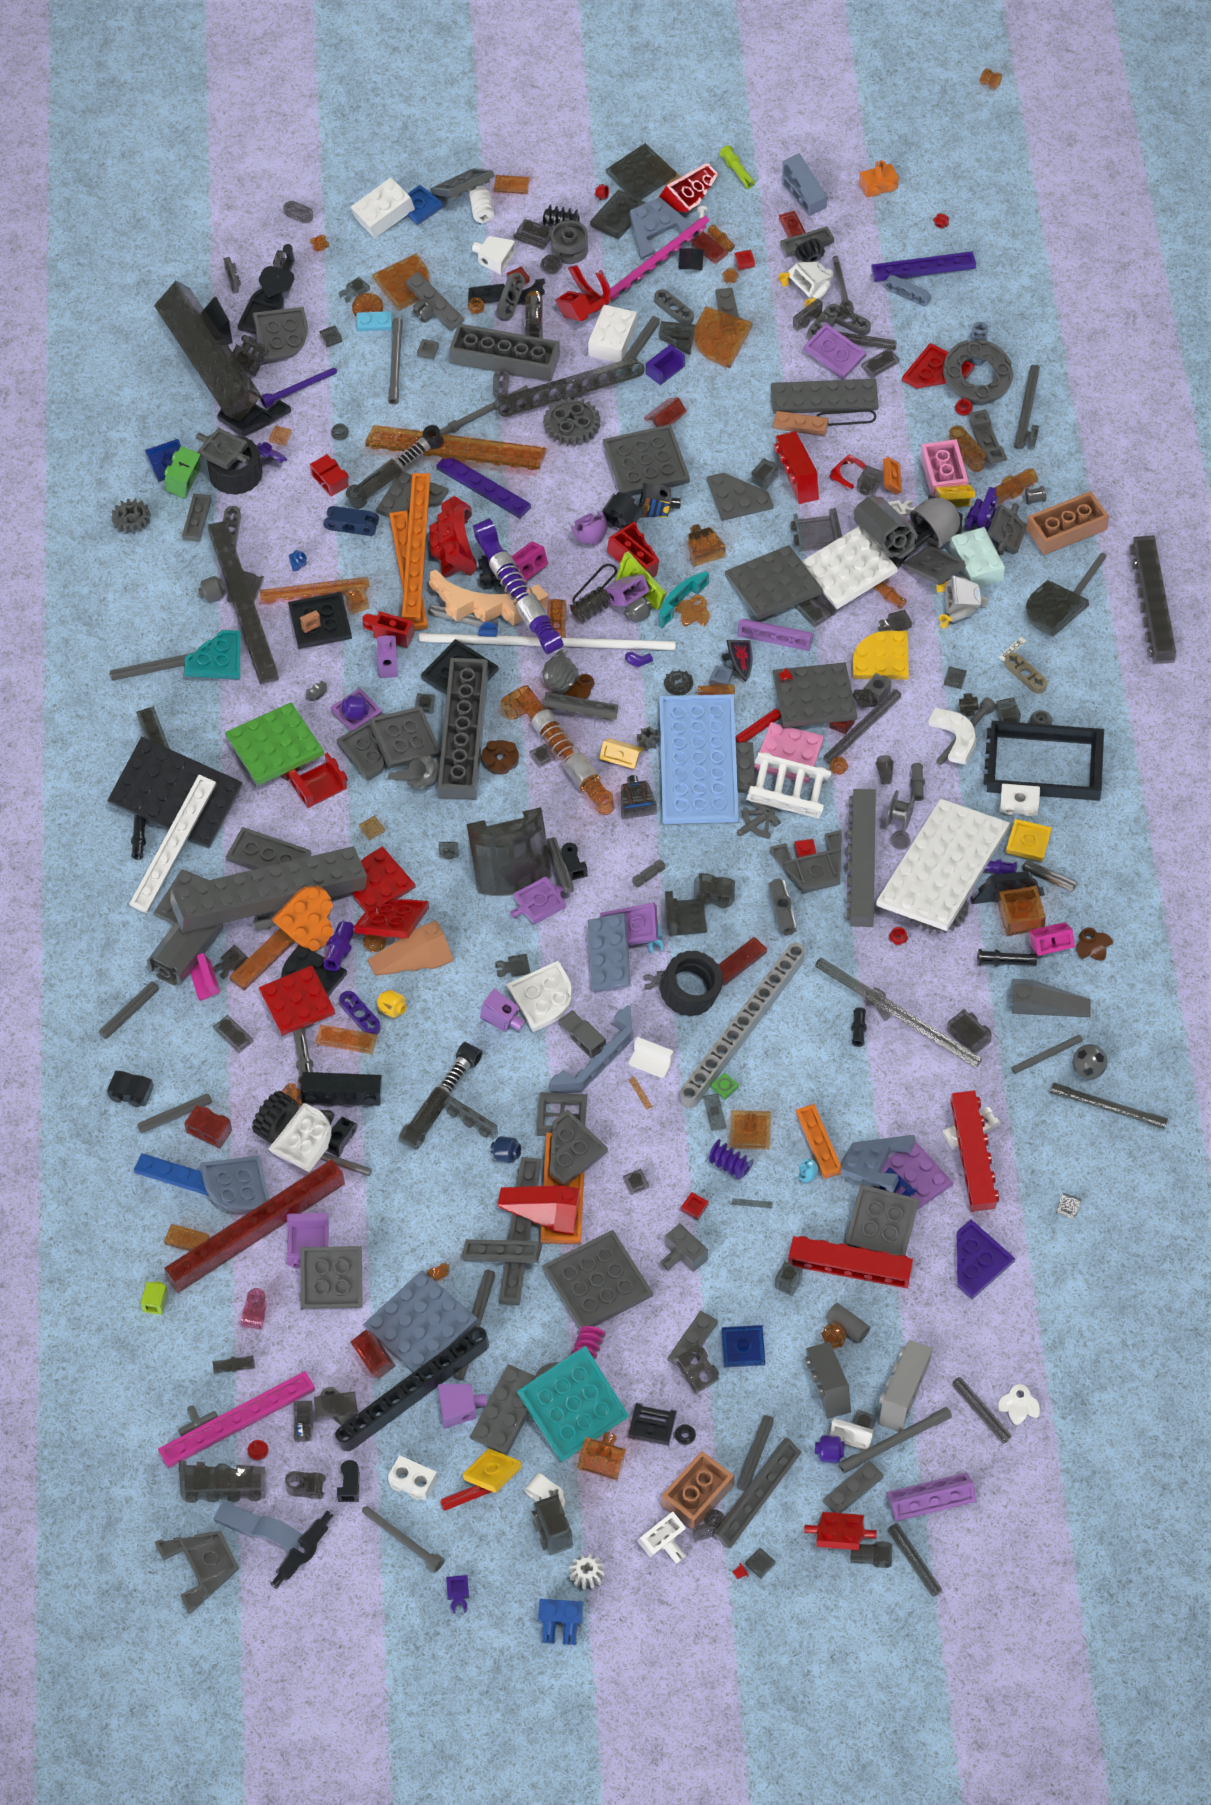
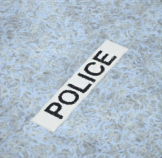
[999,637,1027,661]

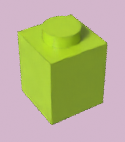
[140,1281,168,1315]

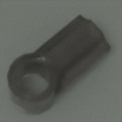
[850,1541,892,1568]

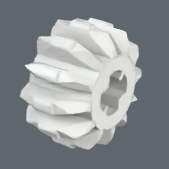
[569,1554,605,1591]

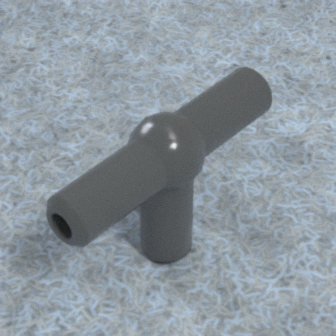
[178,1406,218,1436]

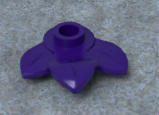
[257,442,287,463]

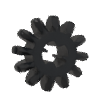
[795,238,825,262]

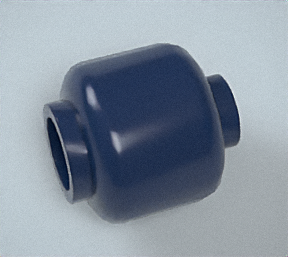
[490,1136,522,1163]

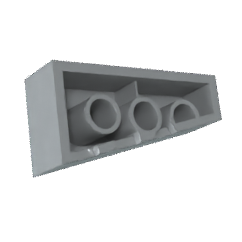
[878,1340,933,1432]

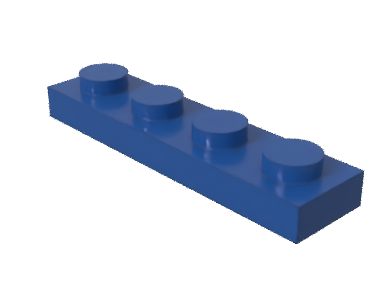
[134,1153,209,1196]

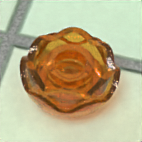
[363,935,387,952]
[426,1262,450,1281]
[822,1324,846,1348]

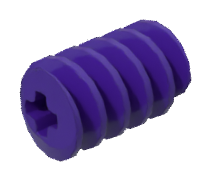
[709,1139,754,1180]

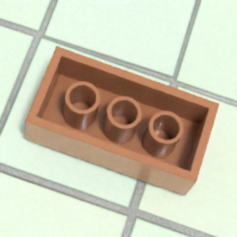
[1026,491,1109,555]

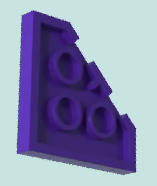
[957,1219,1015,1299]

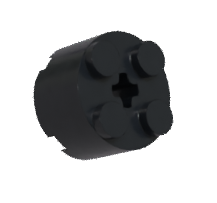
[601,492,643,530]

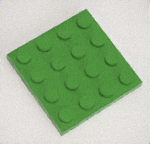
[225,702,325,786]

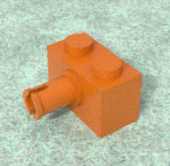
[859,160,899,197]

